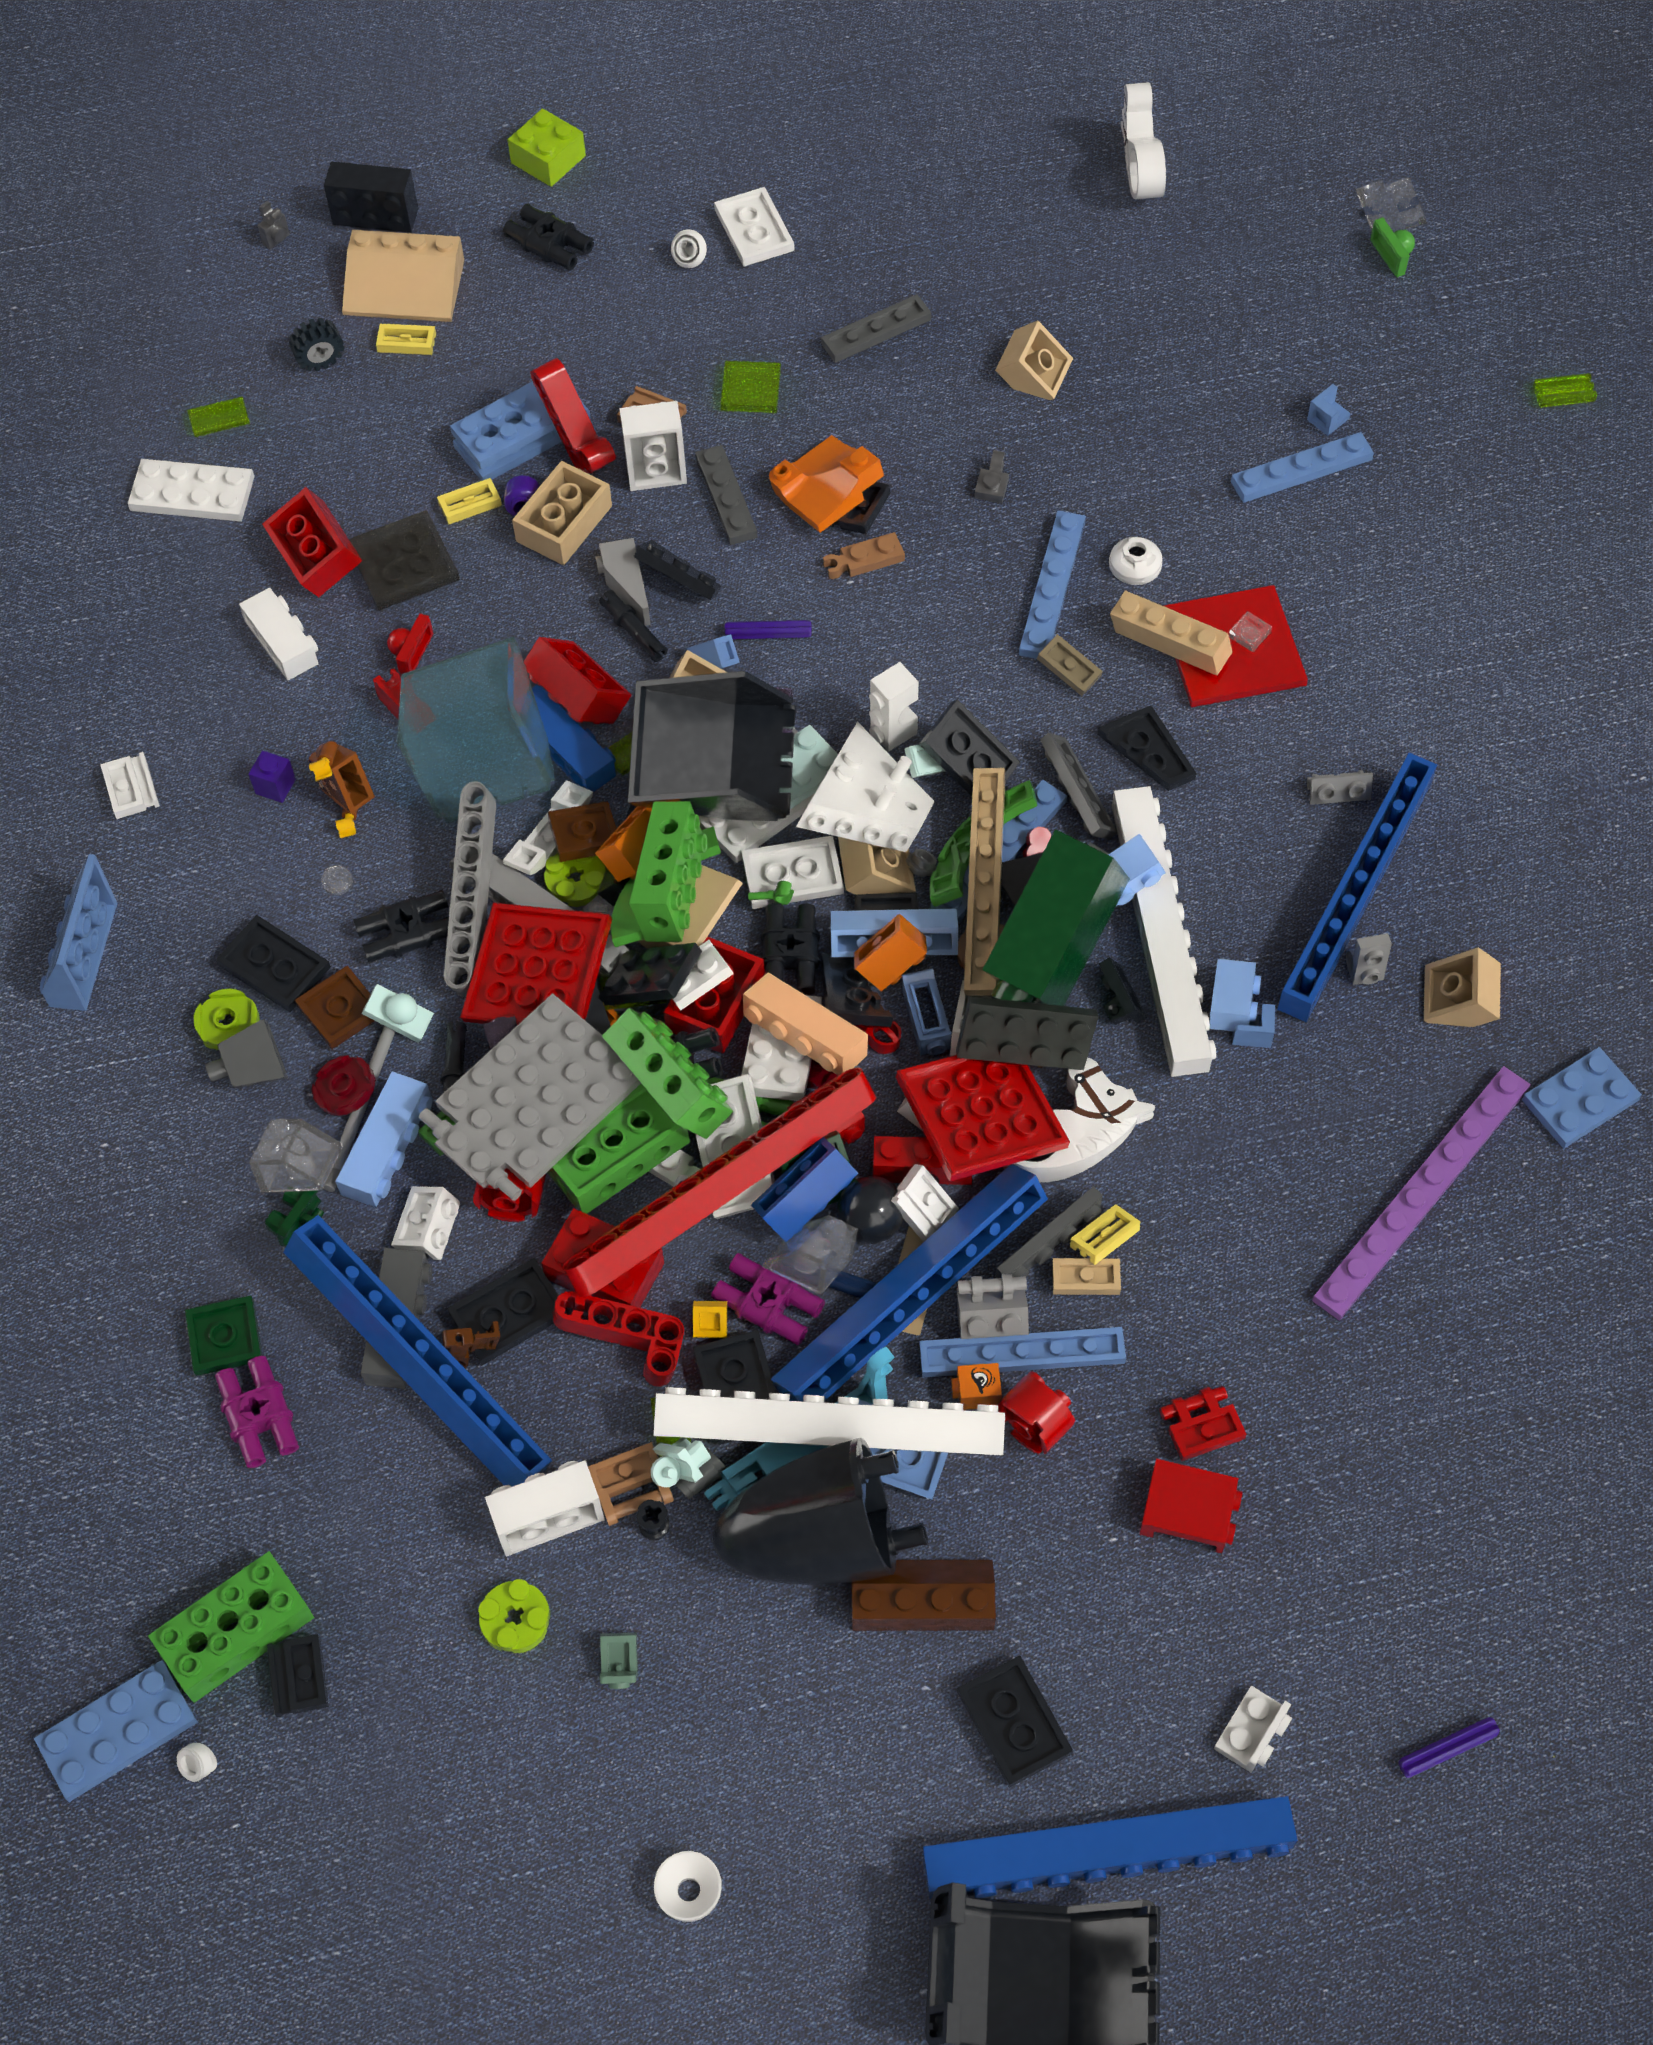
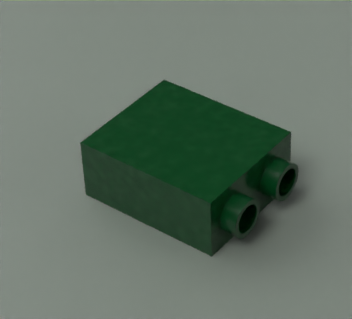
[982,829,1130,1006]

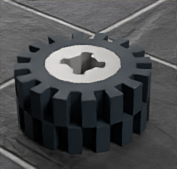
[289,318,344,371]

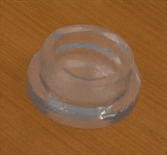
[321,865,353,895]

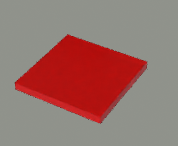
[1163,585,1308,708]
[460,903,613,1028]
[895,1055,1070,1182]

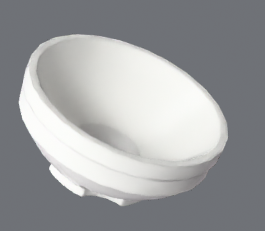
[1109,537,1162,585]
[654,1851,722,1922]

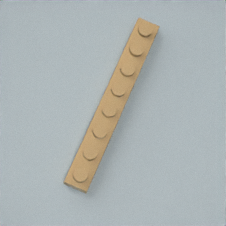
[964,768,1005,996]

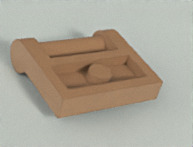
[588,1442,674,1526]

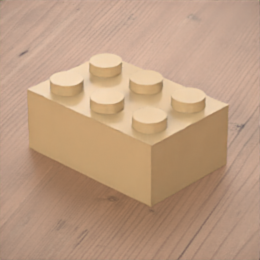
[512,461,612,566]

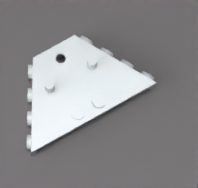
[796,722,934,852]

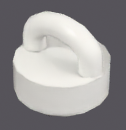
[177,1743,217,1782]

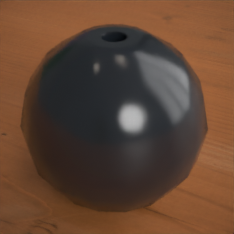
[837,1175,904,1244]

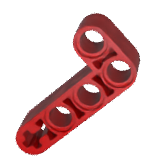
[530,358,616,474]
[553,1291,684,1387]

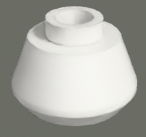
[671,229,707,268]

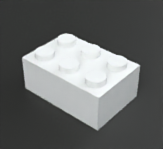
[619,401,687,491]
[485,1460,605,1557]

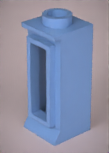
[902,968,952,1056]

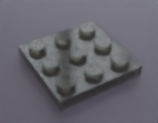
[349,510,460,611]

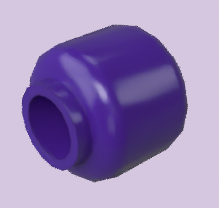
[504,475,540,517]

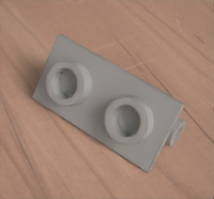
[1307,770,1373,805]

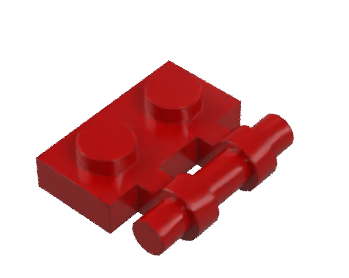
[1159,1386,1247,1461]

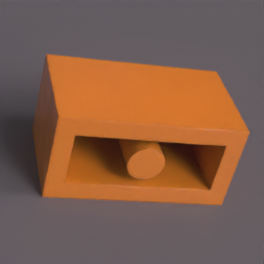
[854,913,927,992]

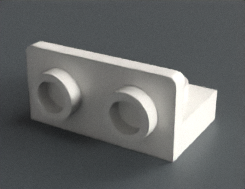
[391,1186,460,1260]
[1214,1686,1292,1773]

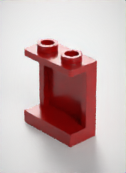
[1139,1458,1243,1554]

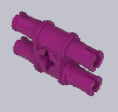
[711,1253,825,1346]
[215,1356,299,1468]

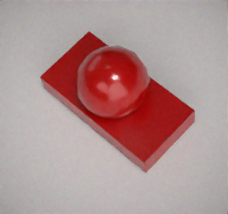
[387,613,434,679]

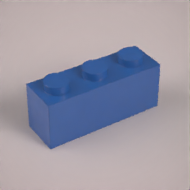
[751,1137,859,1242]

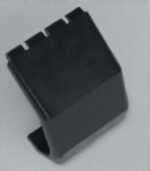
[925,1882,1161,2045]

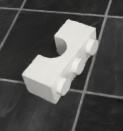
[869,662,919,752]

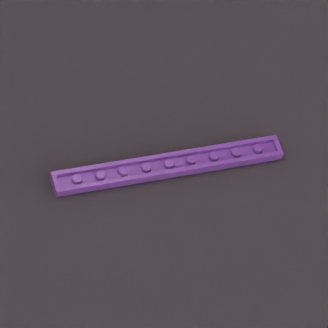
[1312,1066,1531,1321]

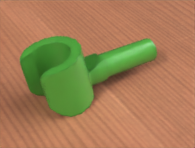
[748,881,794,905]

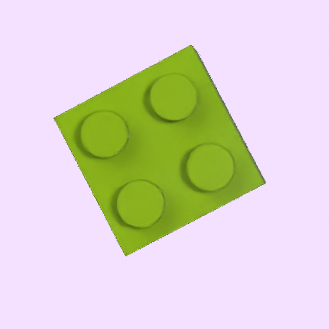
[507,108,586,187]

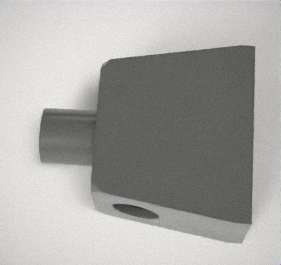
[205,1019,288,1088]

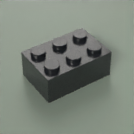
[324,161,419,233]

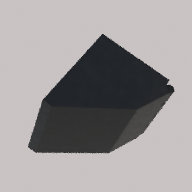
[628,671,796,821]

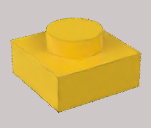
[693,1301,728,1338]

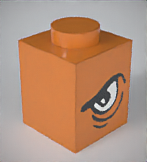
[951,1363,1002,1410]

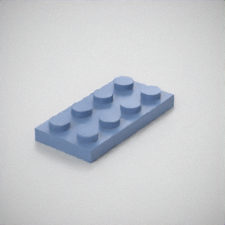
[34,1660,198,1802]

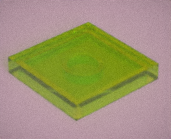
[721,361,781,413]

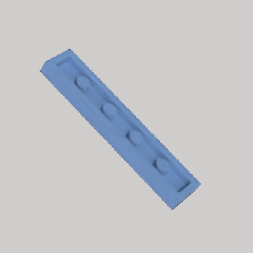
[1231,432,1374,503]

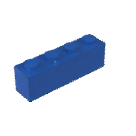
[510,685,616,792]

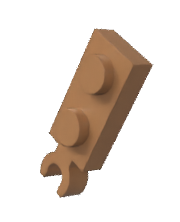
[823,532,905,579]

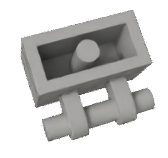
[956,1274,1029,1339]

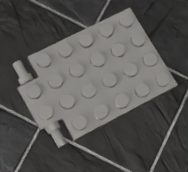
[419,993,641,1201]

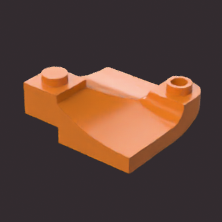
[769,435,884,533]

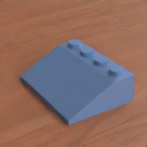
[40,854,117,1011]

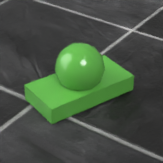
[1370,217,1415,277]

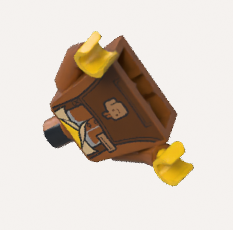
[308,741,375,838]

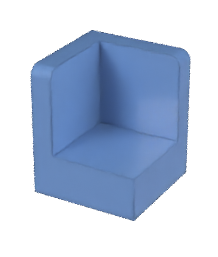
[1307,384,1350,436]
[687,634,740,669]
[1232,1004,1275,1048]

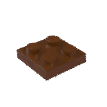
[548,801,617,862]
[295,965,374,1049]

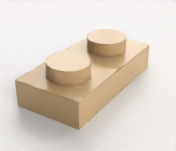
[1052,1258,1121,1295]

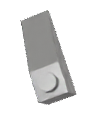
[595,538,651,626]

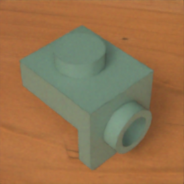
[600,1632,638,1689]

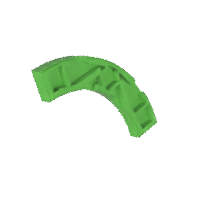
[929,780,1038,907]
[611,826,721,947]

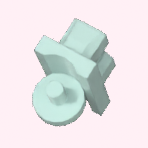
[651,1437,711,1487]

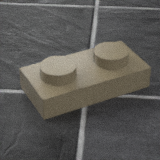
[1037,634,1103,696]

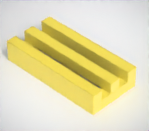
[376,324,436,355]
[437,478,502,525]
[1070,1204,1140,1265]

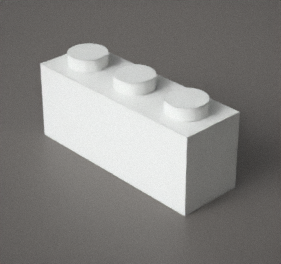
[239,588,318,681]

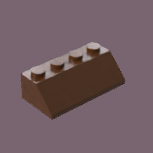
[852,1560,996,1631]

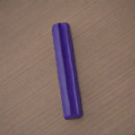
[725,620,812,639]
[1398,1717,1500,1778]

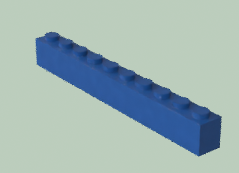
[1277,753,1438,1023]
[771,1164,1048,1402]
[283,1215,552,1487]
[922,1796,1298,1899]

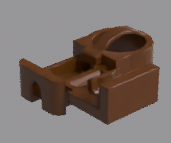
[442,1321,500,1368]

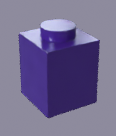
[248,750,296,803]

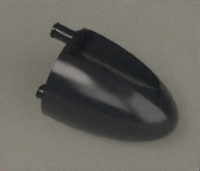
[713,1438,928,1585]

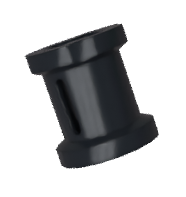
[636,1500,670,1540]

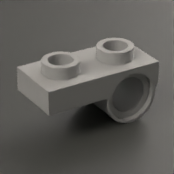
[1346,933,1392,985]

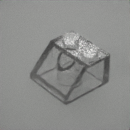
[249,1118,342,1193]
[763,1215,858,1295]

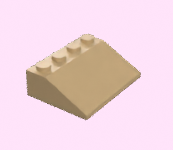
[342,230,464,322]

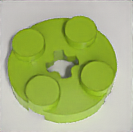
[544,853,606,907]
[194,989,260,1050]
[479,1579,550,1653]

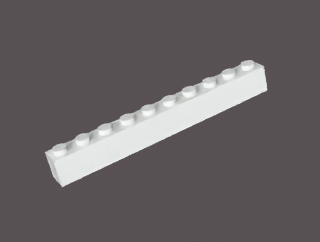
[1112,786,1216,1077]
[653,1387,1005,1456]

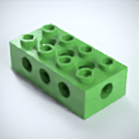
[629,801,707,942]
[602,1008,733,1139]
[547,1083,690,1214]
[148,1551,315,1703]

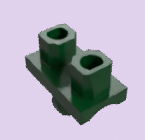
[265,1184,324,1248]

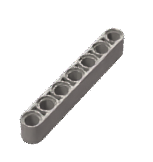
[444,781,496,997]
[449,853,629,980]

